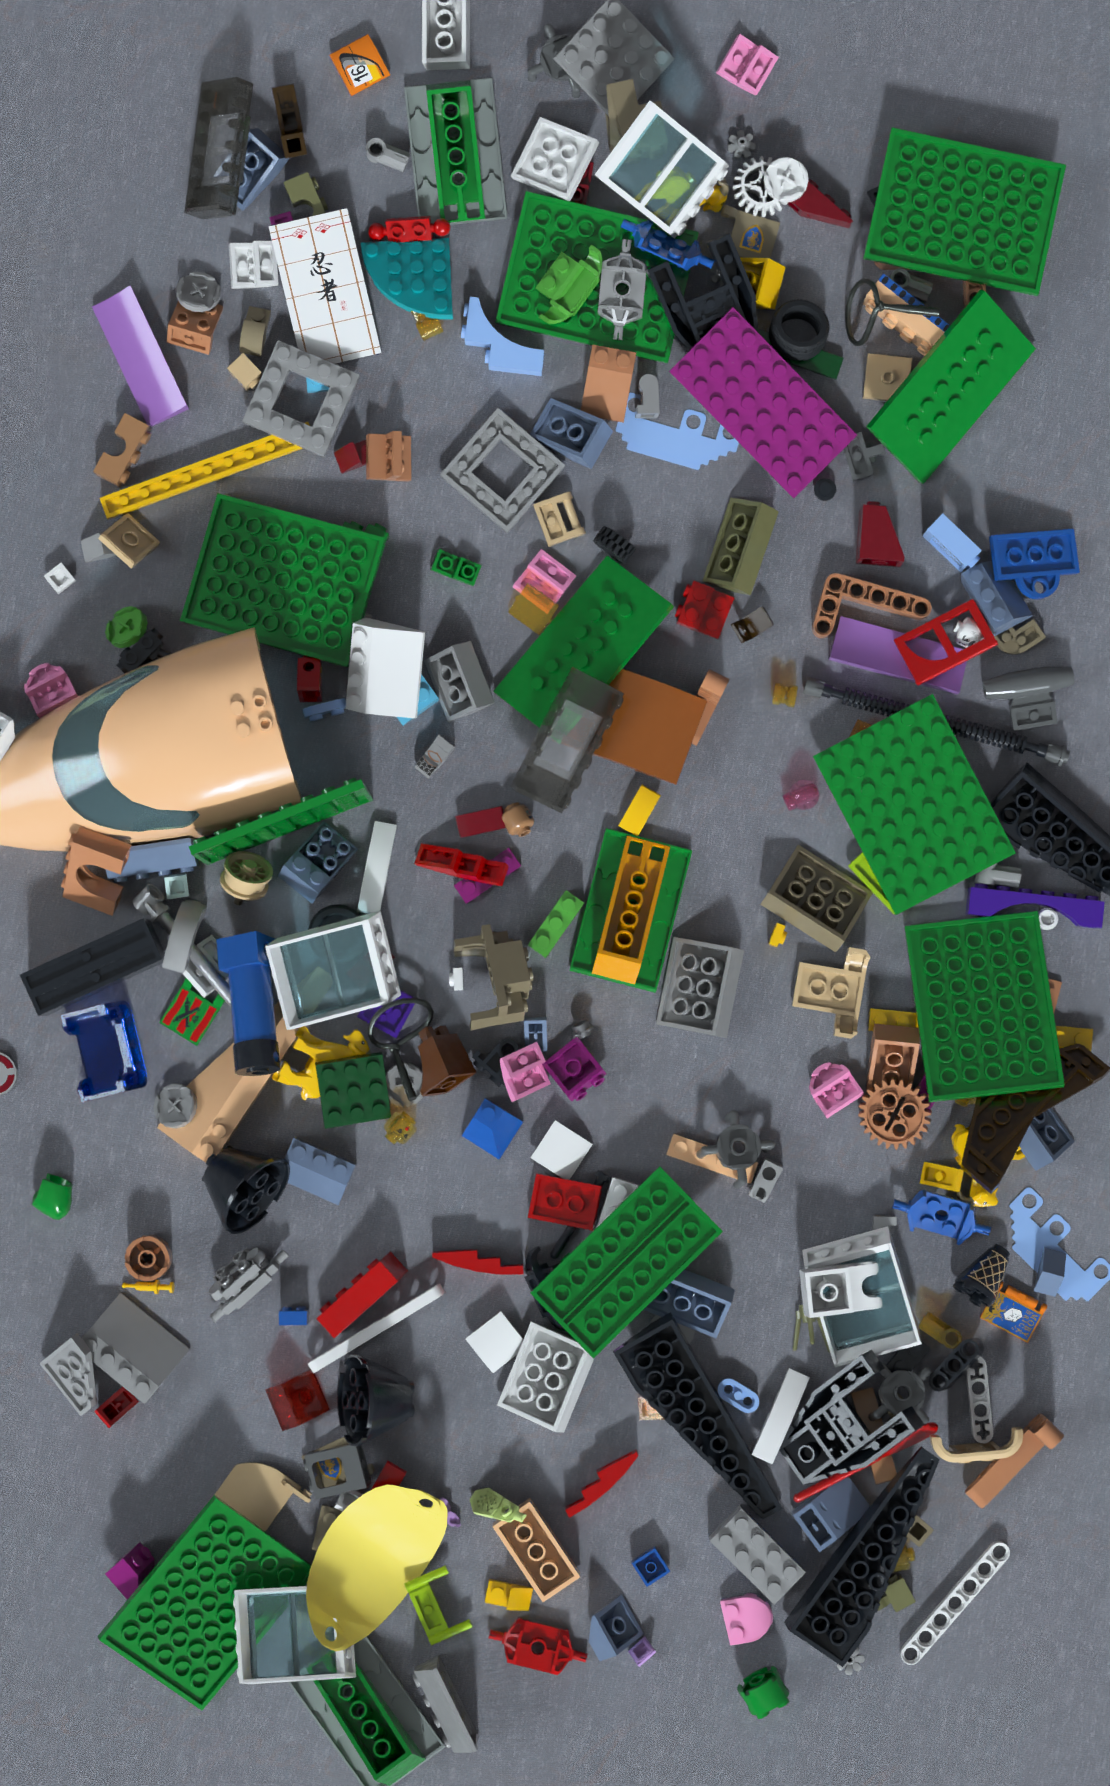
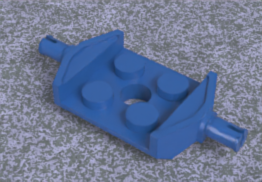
[621,218,715,271]
[892,1190,991,1245]

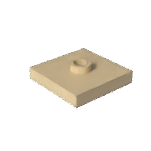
[863,353,912,401]
[98,513,160,569]

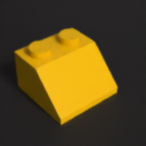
[740,258,786,310]

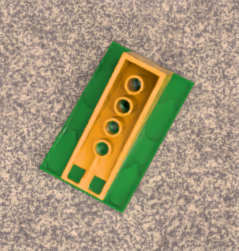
[569,828,692,993]

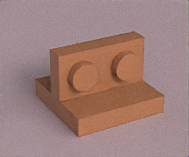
[366,431,411,482]

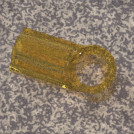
[411,311,444,341]
[918,1311,962,1349]

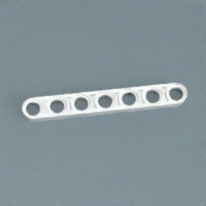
[307,1283,446,1373]
[900,1541,1010,1665]

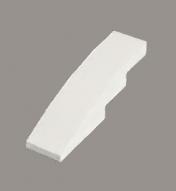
[357,821,397,914]
[752,1368,810,1464]

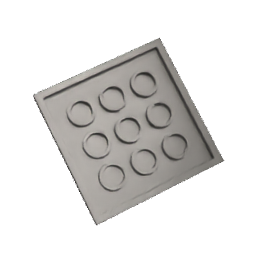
[553,0,675,116]

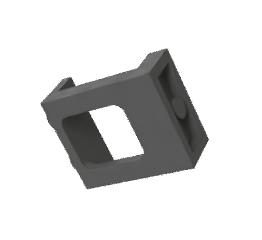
[303,1444,372,1499]

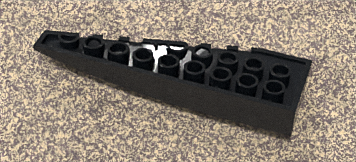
[990,762,1110,896]
[613,1312,782,1519]
[784,1446,940,1667]

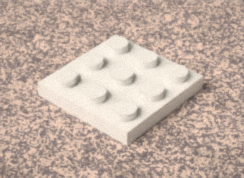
[511,117,599,201]

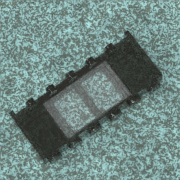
[184,77,253,219]
[510,666,624,813]

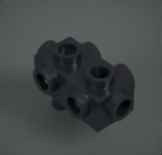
[116,628,172,674]

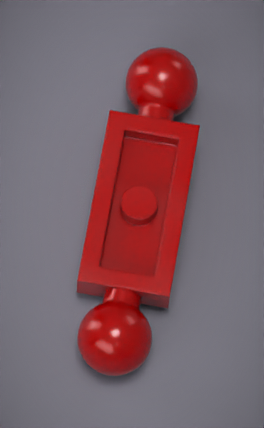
[368,216,451,242]

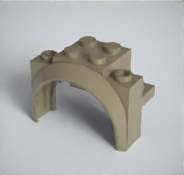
[605,79,667,164]
[453,924,533,1030]

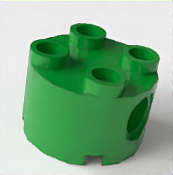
[737,1666,789,1719]

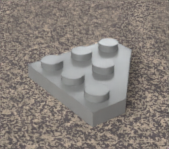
[40,1333,97,1416]

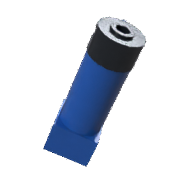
[216,931,280,1076]

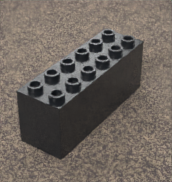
[20,918,165,1016]

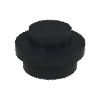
[814,478,836,501]

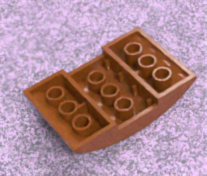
[552,669,707,785]

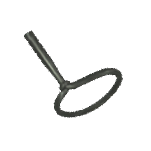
[845,278,939,346]
[368,998,434,1101]

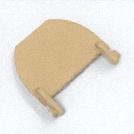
[215,1462,312,1531]

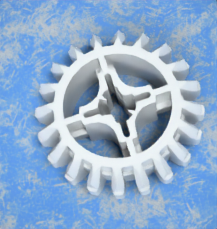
[732,156,788,217]

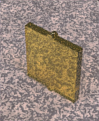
[508,583,560,635]

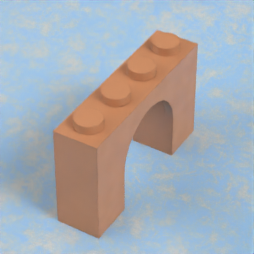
[61,826,131,916]

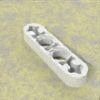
[966,1357,993,1444]

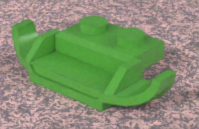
[536,245,602,324]

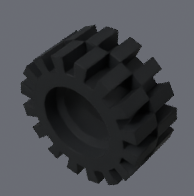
[593,526,636,564]

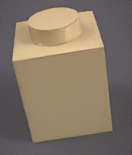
[227,353,262,391]

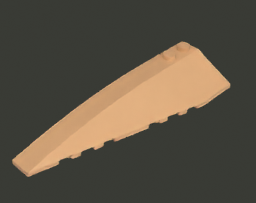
[157,966,333,1162]

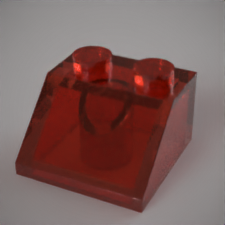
[265,1369,330,1431]

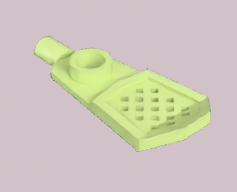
[469,1488,527,1523]

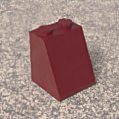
[855,501,905,567]

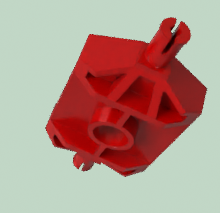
[488,1617,588,1675]

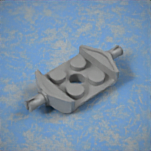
[598,239,647,340]

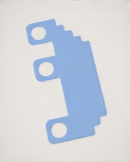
[616,392,739,470]
[1009,1187,1110,1301]

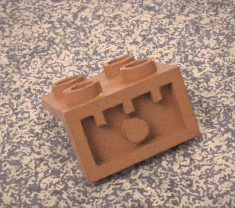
[167,301,223,355]

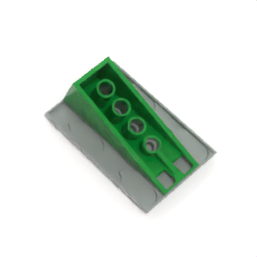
[404,77,507,225]
[288,1636,446,1786]

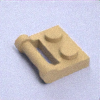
[533,492,586,547]

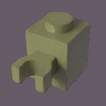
[878,1574,916,1612]

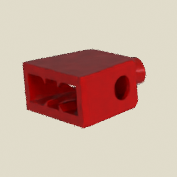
[297,656,322,702]

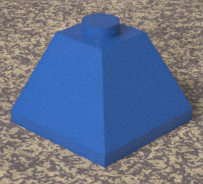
[462,1098,523,1159]

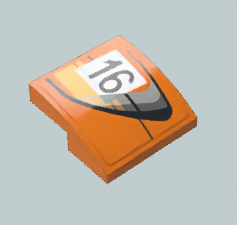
[329,34,390,96]

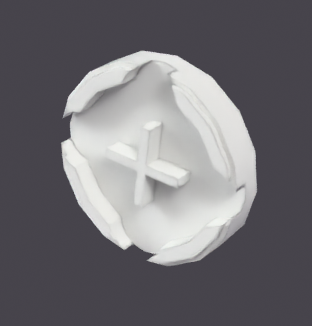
[764,157,808,203]

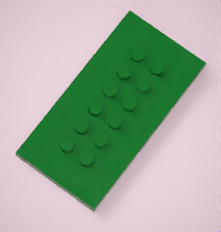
[866,290,1036,484]
[493,556,674,744]
[530,1166,723,1359]

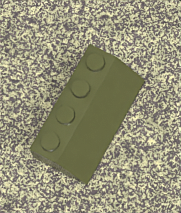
[703,497,779,595]

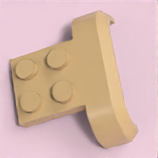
[792,947,870,1039]
[930,1427,1023,1463]

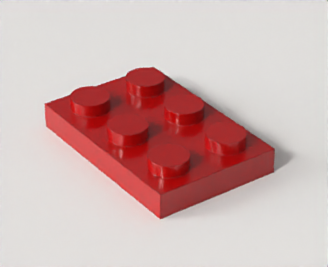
[528,1174,603,1231]

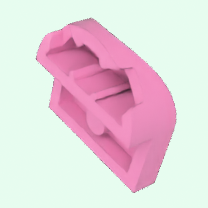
[24,663,78,718]
[809,1062,864,1119]
[720,1593,773,1646]

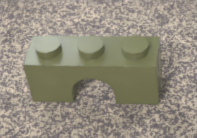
[283,172,328,216]

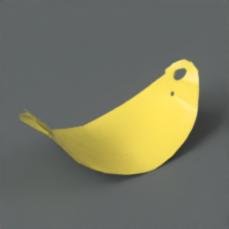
[306,1485,448,1651]

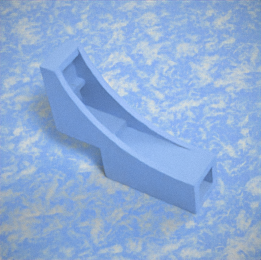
[461,297,544,376]

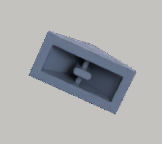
[524,1017,547,1052]
[1033,1247,1066,1297]

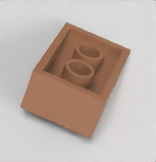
[581,345,636,423]
[866,1024,920,1097]

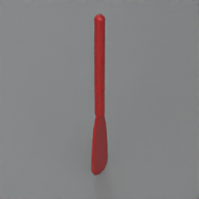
[793,1422,938,1503]

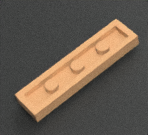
[666,1134,758,1184]

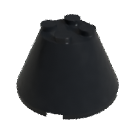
[202,1145,290,1234]
[337,1354,415,1446]

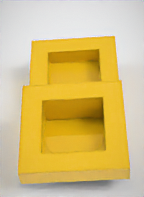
[618,784,661,836]

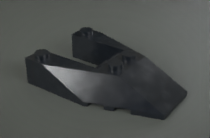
[645,233,758,350]
[779,1350,925,1485]

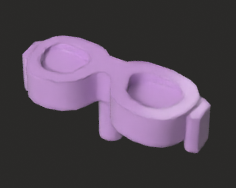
[439,1497,461,1527]

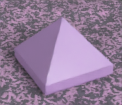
[628,1636,656,1667]

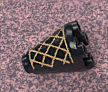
[953,1244,1010,1307]

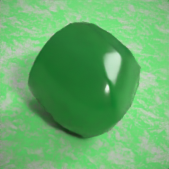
[31,1173,73,1220]

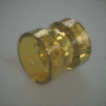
[772,682,798,708]

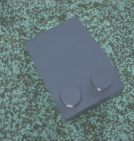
[211,128,289,211]
[530,398,613,469]

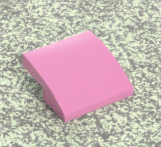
[716,34,779,96]
[513,549,576,614]
[500,1042,551,1102]

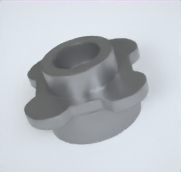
[571,1020,594,1039]

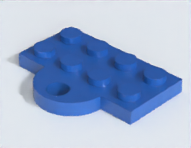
[989,529,1080,599]

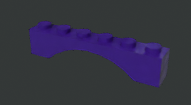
[966,883,1105,929]

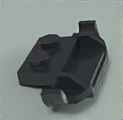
[524,1246,566,1331]

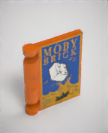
[980,1281,1048,1343]

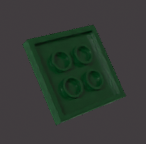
[315,1052,391,1129]

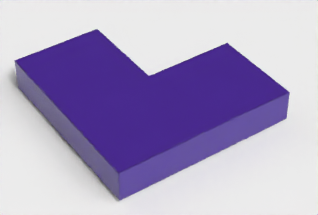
[357,990,415,1038]

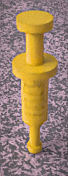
[122,1279,175,1294]

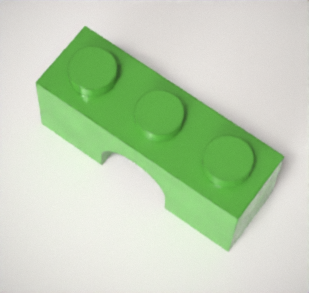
[528,890,584,958]

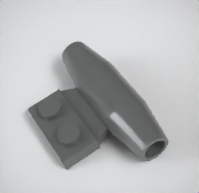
[983,667,1075,731]

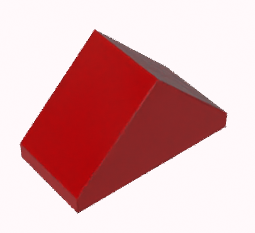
[94,1386,139,1428]

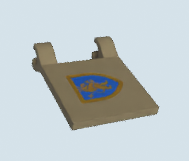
[720,205,780,258]
[301,1437,375,1487]

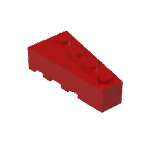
[316,1251,408,1338]

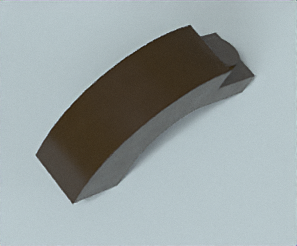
[272,83,307,159]

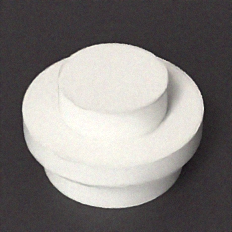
[1038,908,1058,930]

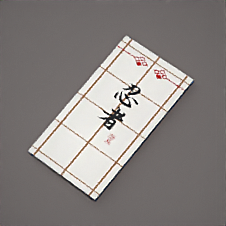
[269,208,381,364]

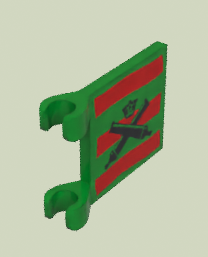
[159,978,225,1046]

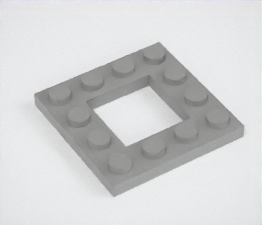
[242,340,360,457]
[440,408,565,534]

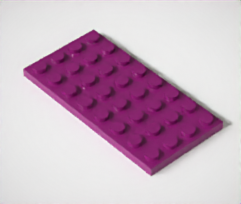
[669,307,857,498]

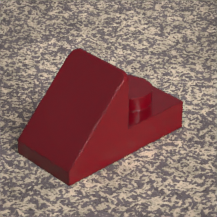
[334,440,366,474]

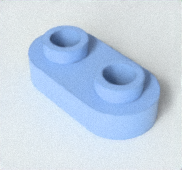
[302,698,346,722]
[717,1378,759,1413]

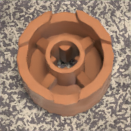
[125,1235,172,1281]

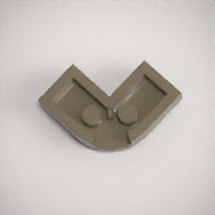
[994,619,1046,654]

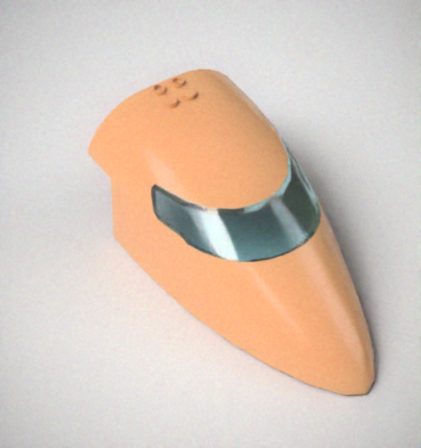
[0,627,301,852]

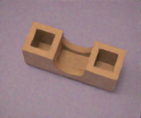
[93,413,152,488]

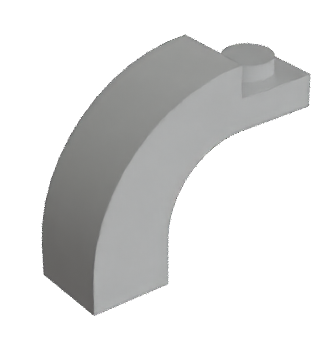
[162,900,207,973]

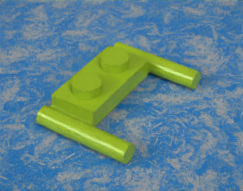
[404,1565,473,1646]

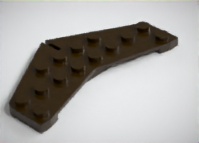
[961,1044,1110,1194]

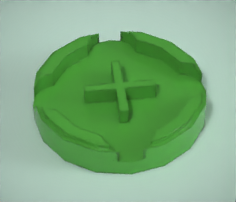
[105,606,148,648]

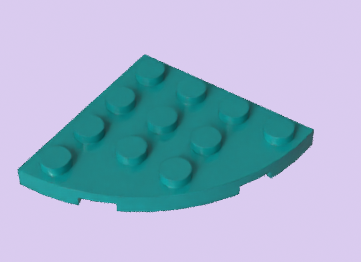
[361,238,453,319]

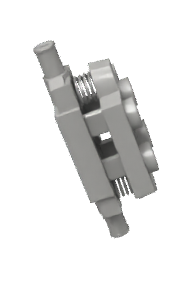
[209,1247,289,1323]

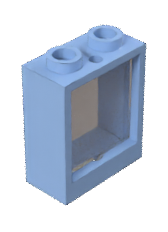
[923,514,982,573]

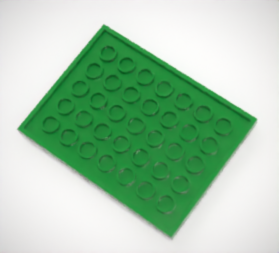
[863,128,1066,296]
[495,191,699,364]
[180,493,387,668]
[813,694,1016,915]
[188,777,373,865]
[904,911,1065,1102]
[98,1495,311,1711]

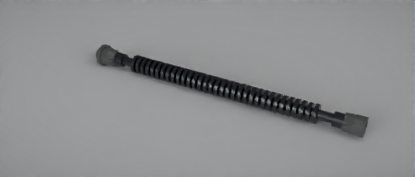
[803,676,1070,767]

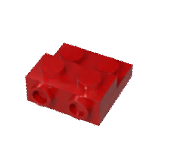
[675,581,734,640]

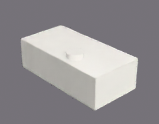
[422,0,470,70]

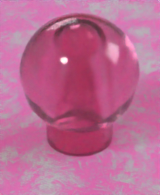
[782,779,820,811]

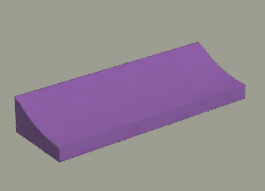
[92,285,189,427]
[829,616,967,694]

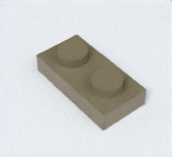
[312,1504,342,1551]

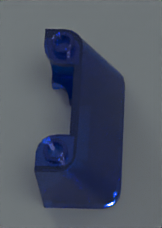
[61,1000,148,1102]

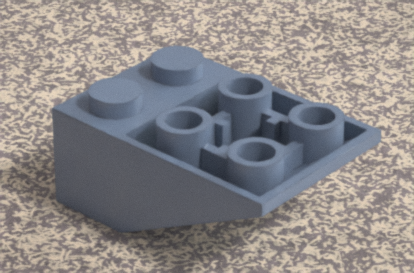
[278,821,358,904]
[791,1477,870,1552]

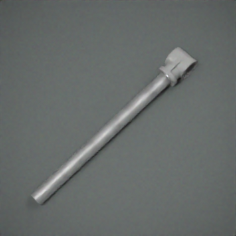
[133,884,231,1008]

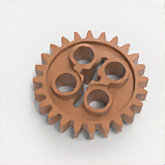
[858,1077,932,1150]

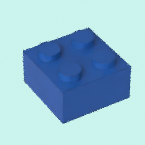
[279,1306,309,1326]
[631,1546,670,1587]

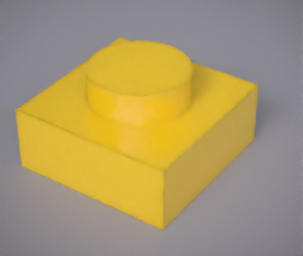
[768,923,787,947]

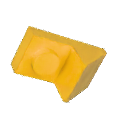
[920,1162,964,1192]
[485,1579,533,1611]

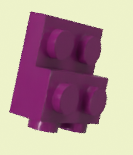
[542,1037,606,1102]

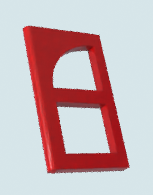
[894,599,998,686]

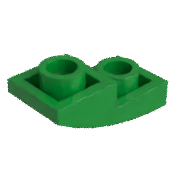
[343,521,390,541]
[430,549,482,586]

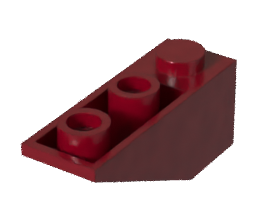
[787,179,853,228]

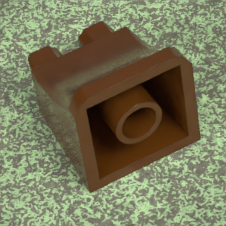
[418,1025,477,1097]

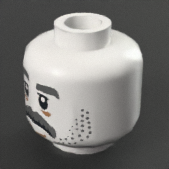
[953,617,984,648]

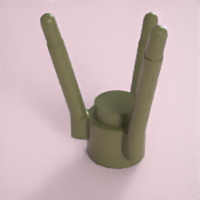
[793,1305,830,1353]

